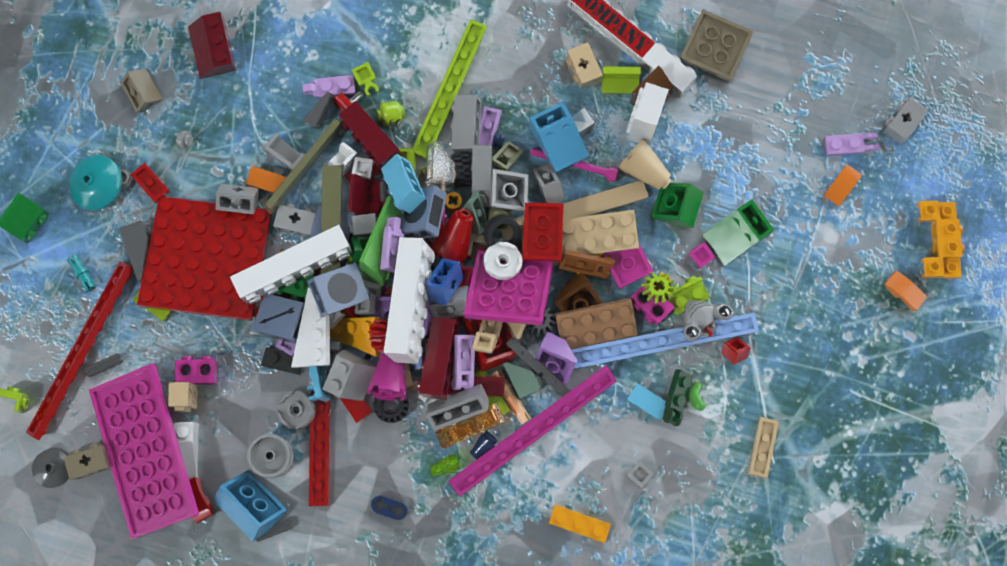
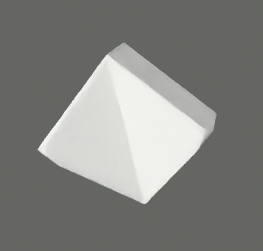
[572,108,595,135]

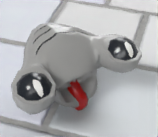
[683,300,733,342]

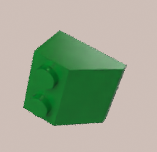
[651,183,704,228]
[0,192,49,244]

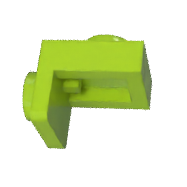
[0,386,29,414]

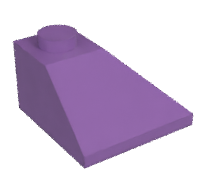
[531,332,577,386]

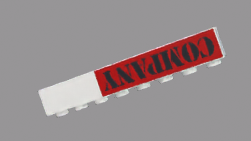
[567,0,697,98]

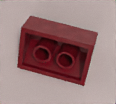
[188,11,237,79]

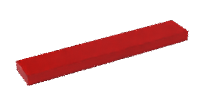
[309,391,331,506]

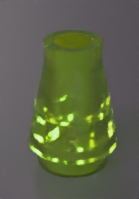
[430,454,460,477]

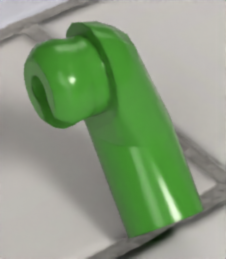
[688,381,706,411]

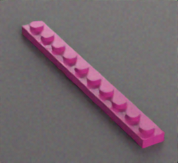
[448,365,617,496]

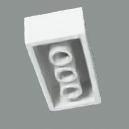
[626,82,669,145]

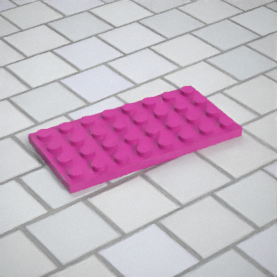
[89,364,199,539]

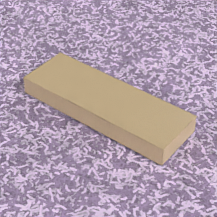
[747,417,779,479]

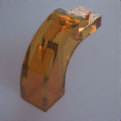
[435,403,505,450]

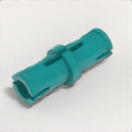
[67,254,97,292]

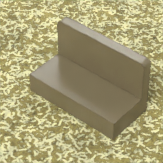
[120,69,163,113]

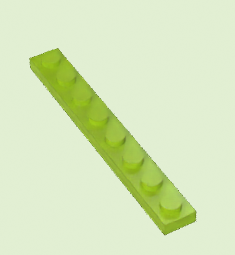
[412,19,487,161]

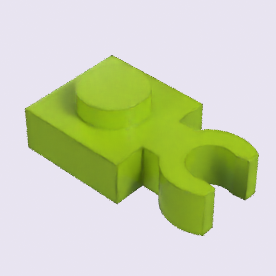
[351,62,379,98]

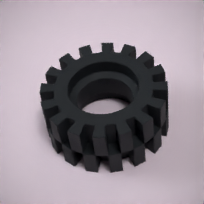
[450,152,472,188]
[373,397,409,423]

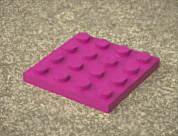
[464,250,554,326]

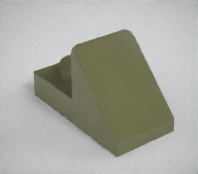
[492,141,524,172]

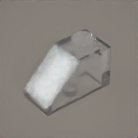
[426,142,457,186]

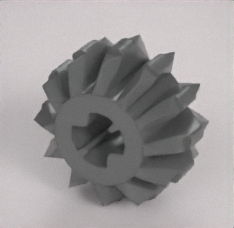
[525,307,557,337]

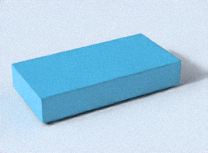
[627,383,666,421]

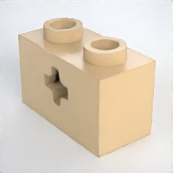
[565,42,603,89]

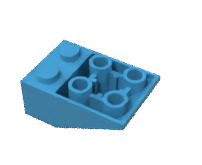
[529,102,589,173]

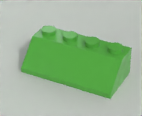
[359,196,402,286]

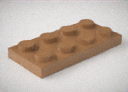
[555,298,638,350]

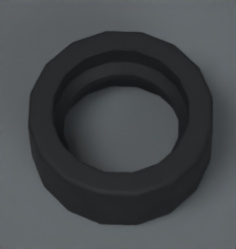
[483,215,522,247]

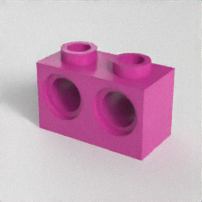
[630,282,675,326]
[175,356,218,385]

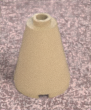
[619,139,671,190]

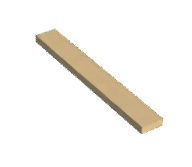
[500,180,649,242]

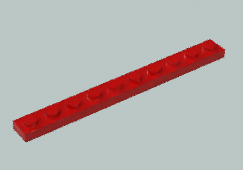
[26,261,133,440]

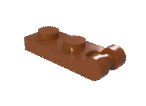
[558,249,615,279]

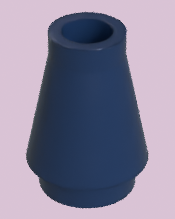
[470,431,498,459]

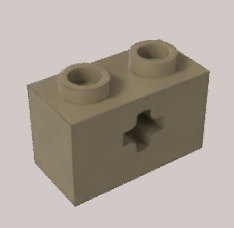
[63,443,111,481]

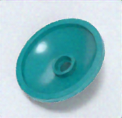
[69,155,122,211]

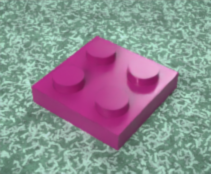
[602,244,654,290]

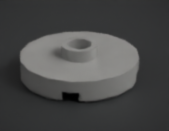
[277,391,316,429]

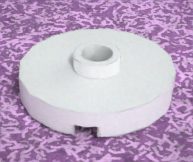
[483,242,522,280]

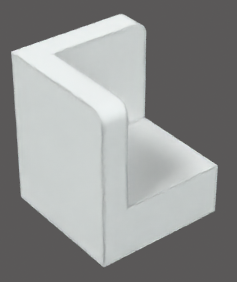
[329,142,357,176]

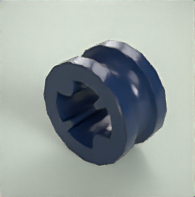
[492,131,505,150]

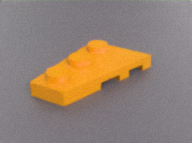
[330,317,381,357]

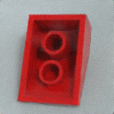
[461,316,517,372]

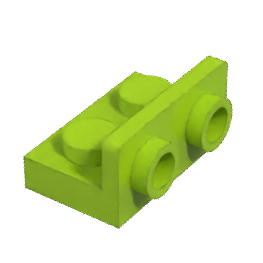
[666,275,710,316]

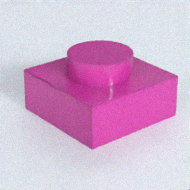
[688,242,716,269]

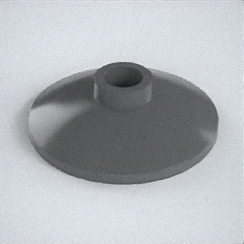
[32,449,69,488]

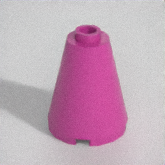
[367,352,407,401]

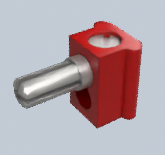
[333,91,363,112]

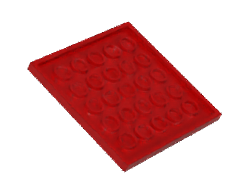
[137,197,272,321]

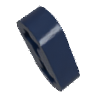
[371,496,408,520]

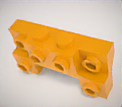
[916,201,964,279]

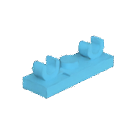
[307,366,331,402]

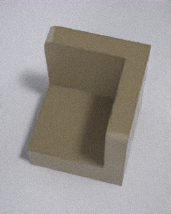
[467,234,489,260]

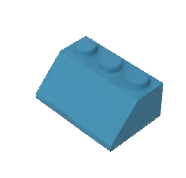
[213,470,287,542]

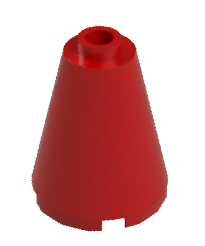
[431,209,473,264]

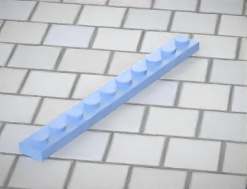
[572,313,759,370]

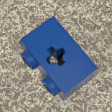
[425,258,463,305]

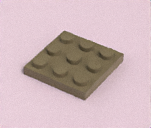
[680,9,754,82]

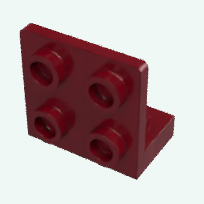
[347,174,385,217]

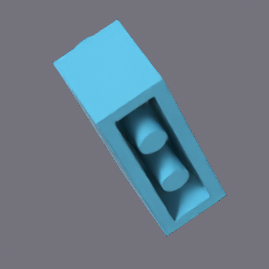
[381,154,426,214]

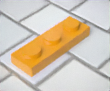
[549,505,611,543]

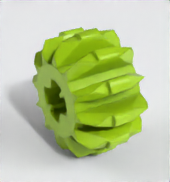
[641,271,675,304]

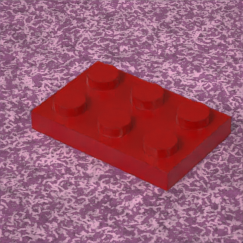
[523,203,564,262]

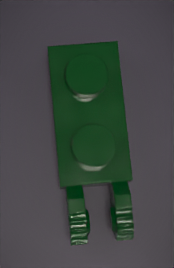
[663,369,694,427]

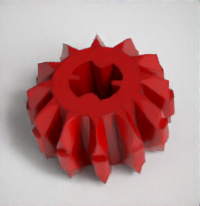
[369,319,388,352]

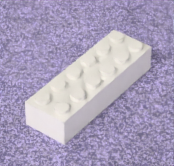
[230,225,352,304]
[384,237,435,364]

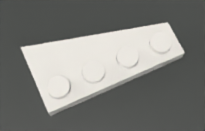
[291,288,330,368]

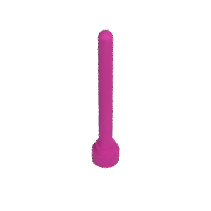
[530,148,619,182]

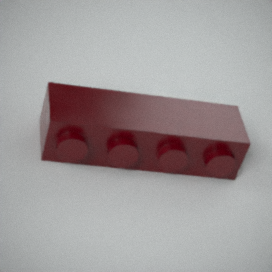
[338,101,404,168]
[417,317,461,400]

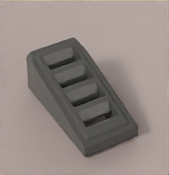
[303,92,335,129]

